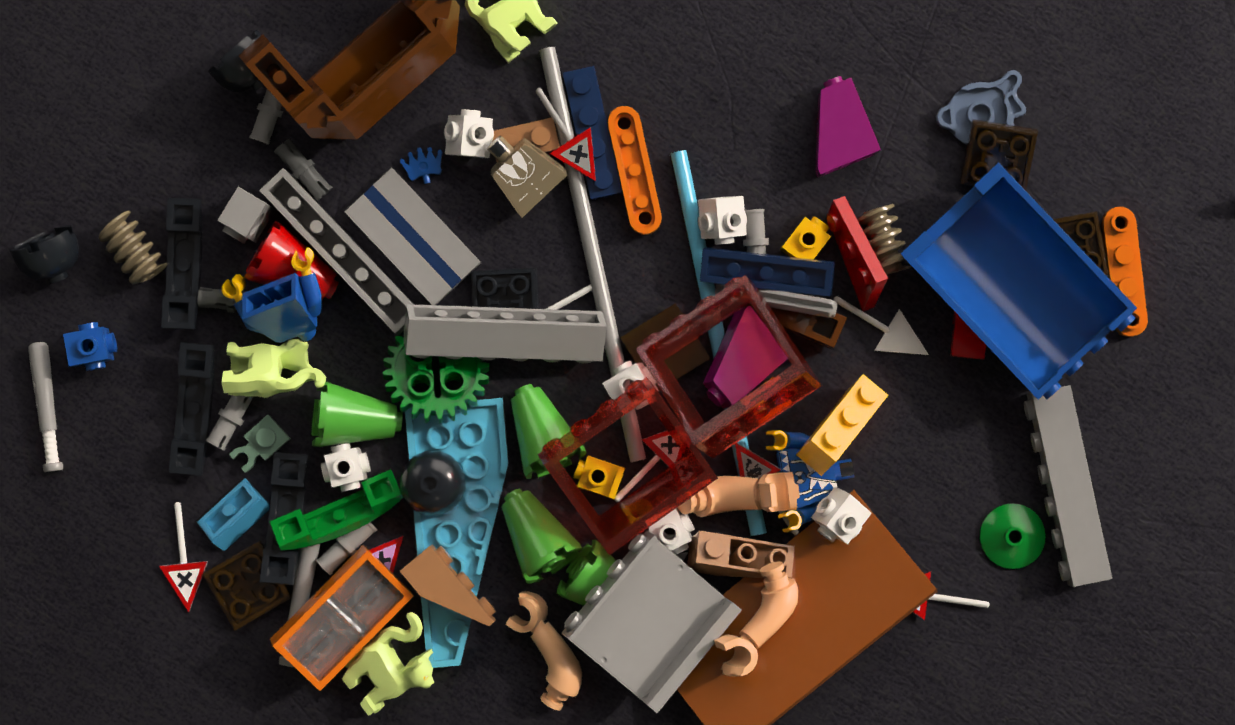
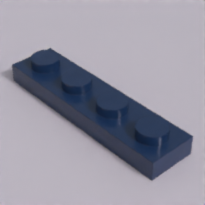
[563,66,623,200]
[700,248,835,296]

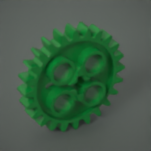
[383,336,489,424]

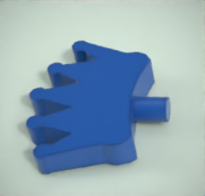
[400,147,443,184]

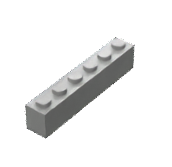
[259,168,414,335]
[403,304,607,363]
[1024,385,1112,587]

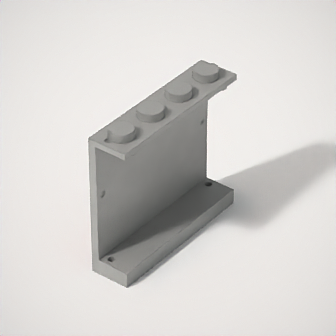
[562,530,742,713]

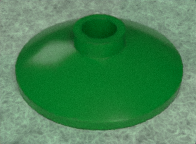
[980,504,1045,569]

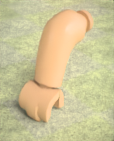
[676,472,800,517]
[714,561,798,677]
[505,591,582,711]

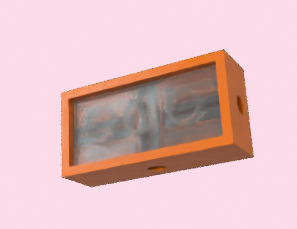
[270,545,414,691]

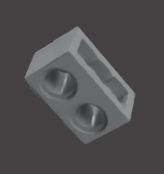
[218,186,275,244]

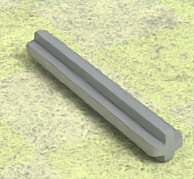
[715,284,837,318]

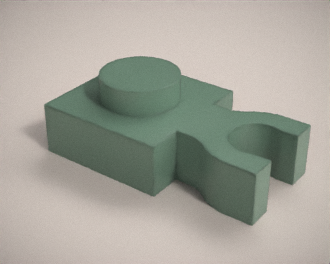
[229,414,291,473]

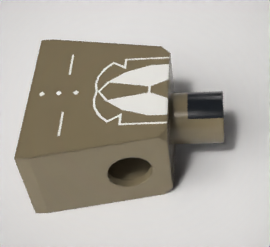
[487,135,567,218]

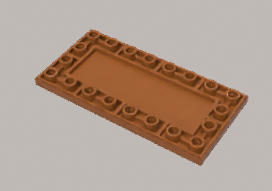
[677,490,938,725]

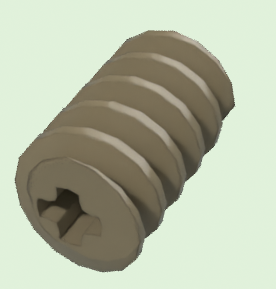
[857,204,912,275]
[98,211,168,284]

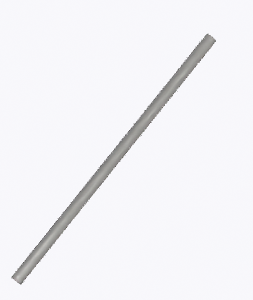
[539,47,646,462]

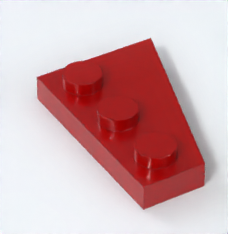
[827,196,888,311]

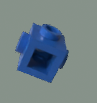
[63,322,117,371]

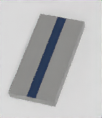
[345,168,481,305]

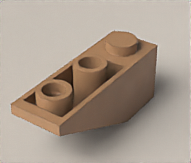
[687,530,795,578]
[400,544,496,626]

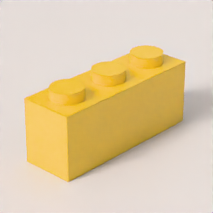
[796,374,888,476]

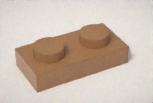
[492,118,560,162]

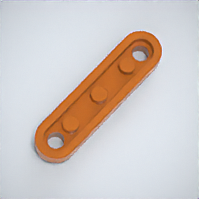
[608,106,662,235]
[1101,207,1148,337]

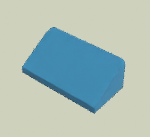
[197,478,270,551]

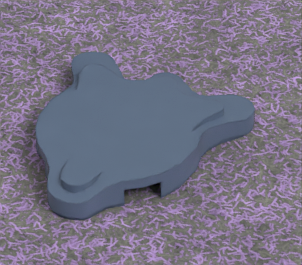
[936,70,1026,145]

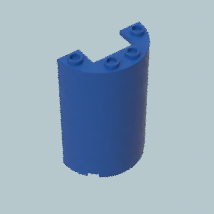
[901,162,1137,399]

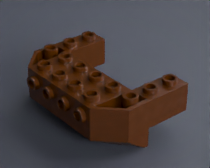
[239,0,460,140]

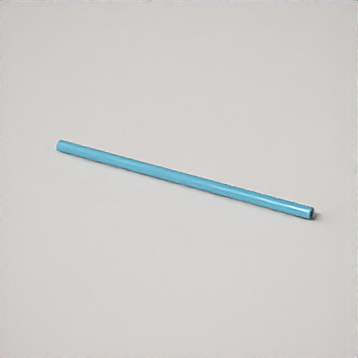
[671,150,767,536]

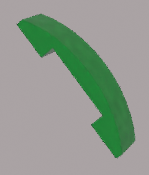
[270,469,403,550]

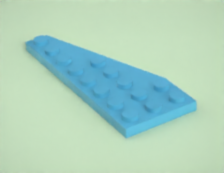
[405,398,509,668]

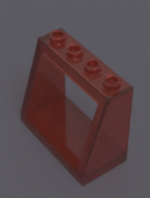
[636,275,822,458]
[537,377,718,555]

